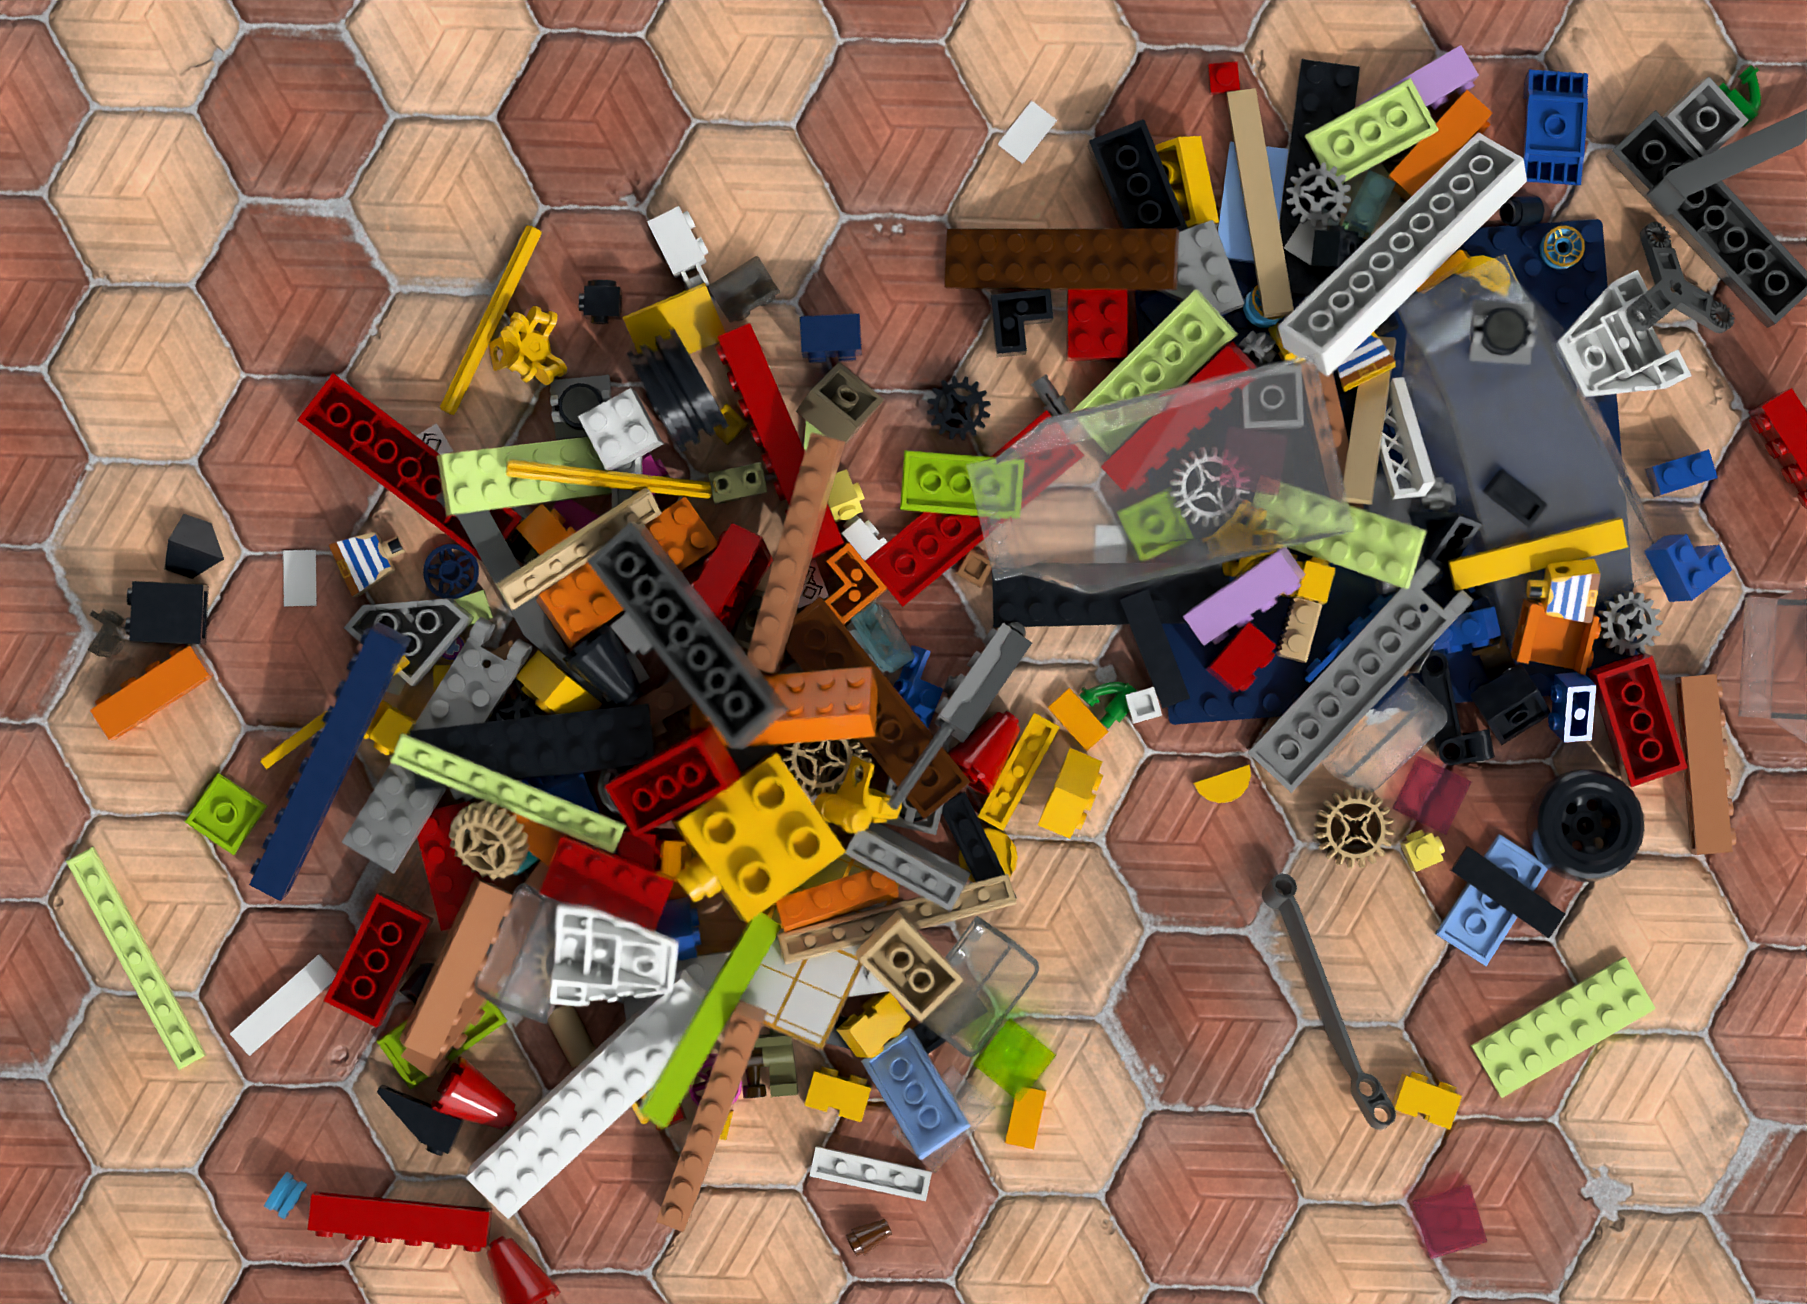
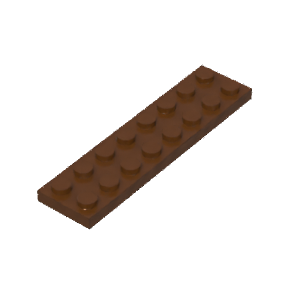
[944,229,1179,290]
[786,596,971,820]

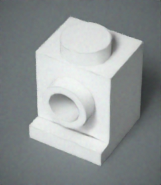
[842,515,887,561]

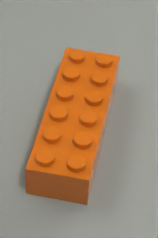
[536,496,718,649]
[690,667,878,748]

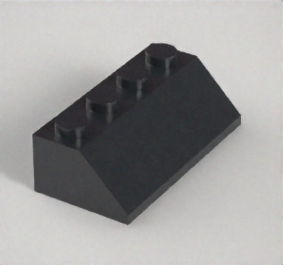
[1087,119,1188,232]

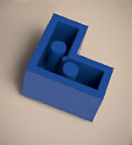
[1644,534,1732,602]

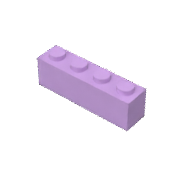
[1358,45,1479,110]
[1183,545,1305,646]

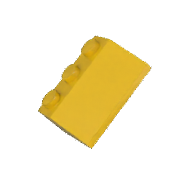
[1155,136,1219,229]

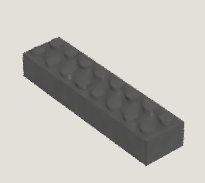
[1606,110,1807,328]
[587,522,788,748]

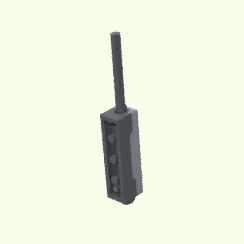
[887,622,1032,810]

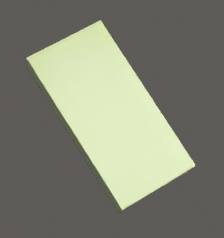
[1305,78,1439,188]

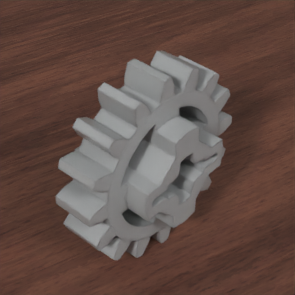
[1286,162,1351,228]
[1598,591,1663,656]

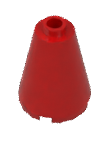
[947,711,1021,795]
[431,1056,518,1130]
[486,1236,561,1304]

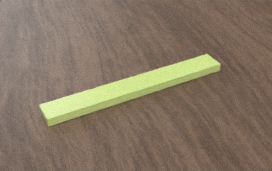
[390,733,626,854]
[66,847,206,1070]

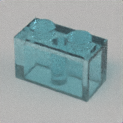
[1342,170,1396,239]
[851,602,916,673]

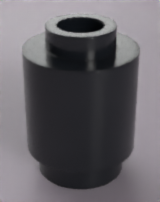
[1499,195,1544,227]

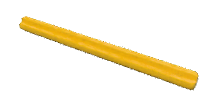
[440,225,542,415]
[506,460,712,499]

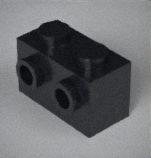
[1311,225,1367,273]

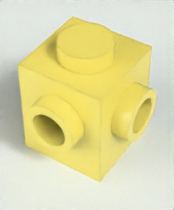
[828,469,865,522]
[1400,829,1445,872]

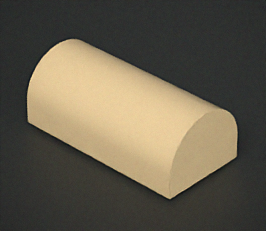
[544,1005,596,1068]

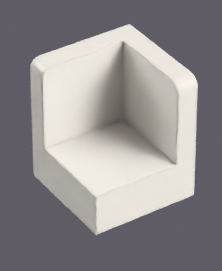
[1125,687,1162,724]

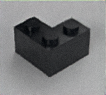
[990,289,1053,358]

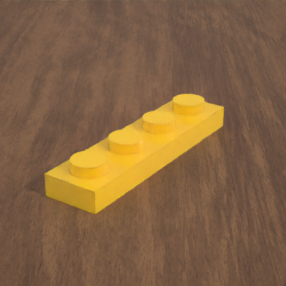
[977,713,1060,831]

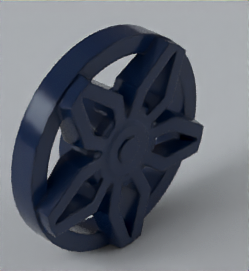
[423,544,479,600]

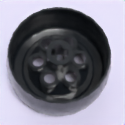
[1527,769,1645,882]

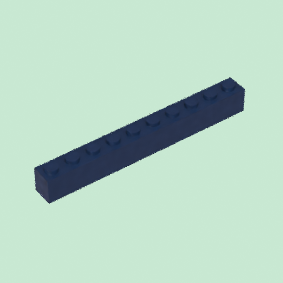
[249,623,411,901]

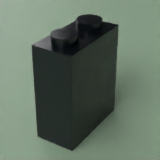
[125,581,209,645]

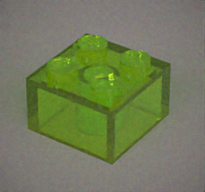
[973,1017,1057,1102]

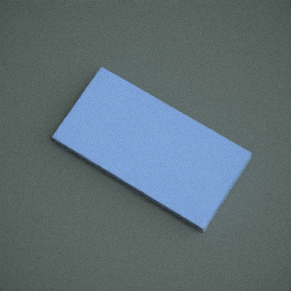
[1218,142,1289,263]
[1435,834,1548,966]
[861,1027,971,1160]

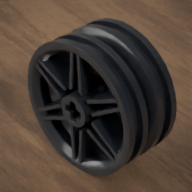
[626,327,729,452]

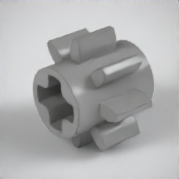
[1239,331,1277,367]
[1421,477,1456,512]

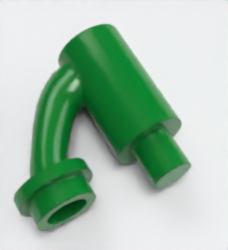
[1719,65,1761,128]
[1079,682,1138,729]

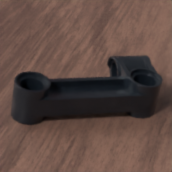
[1420,650,1495,765]

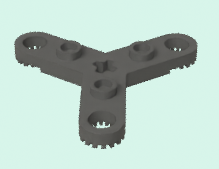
[1626,222,1735,333]

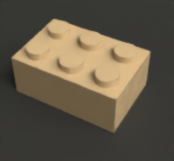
[854,910,964,1022]

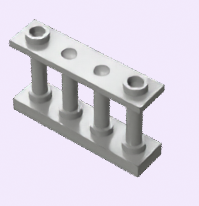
[845,822,971,912]

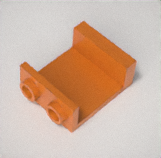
[1511,599,1601,675]

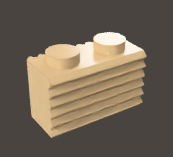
[1276,597,1322,663]

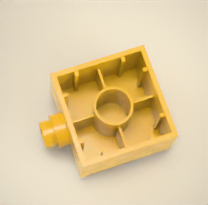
[672,753,846,922]

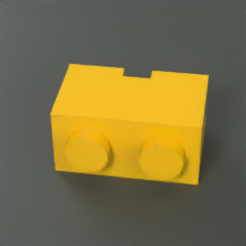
[836,991,911,1058]
[804,1066,872,1122]
[1392,1071,1462,1130]

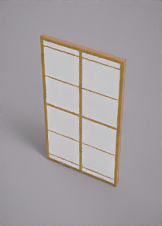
[733,849,901,1050]

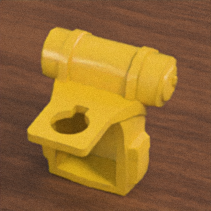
[814,756,902,833]

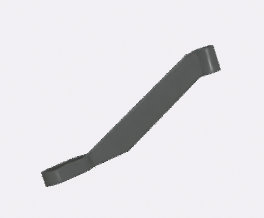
[1645,109,1807,217]
[435,490,608,706]
[1262,873,1396,1130]

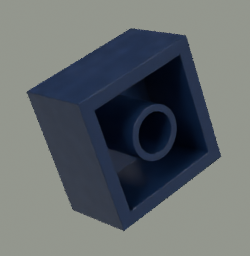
[800,314,862,363]

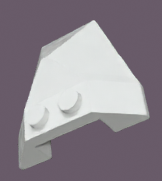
[1555,270,1692,397]
[550,904,678,1006]

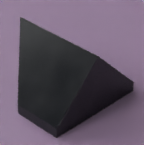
[1407,511,1482,570]
[164,514,224,579]

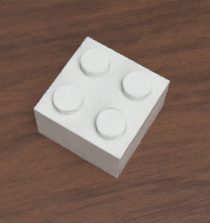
[578,388,663,471]

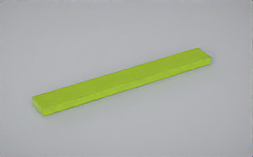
[638,912,782,1128]

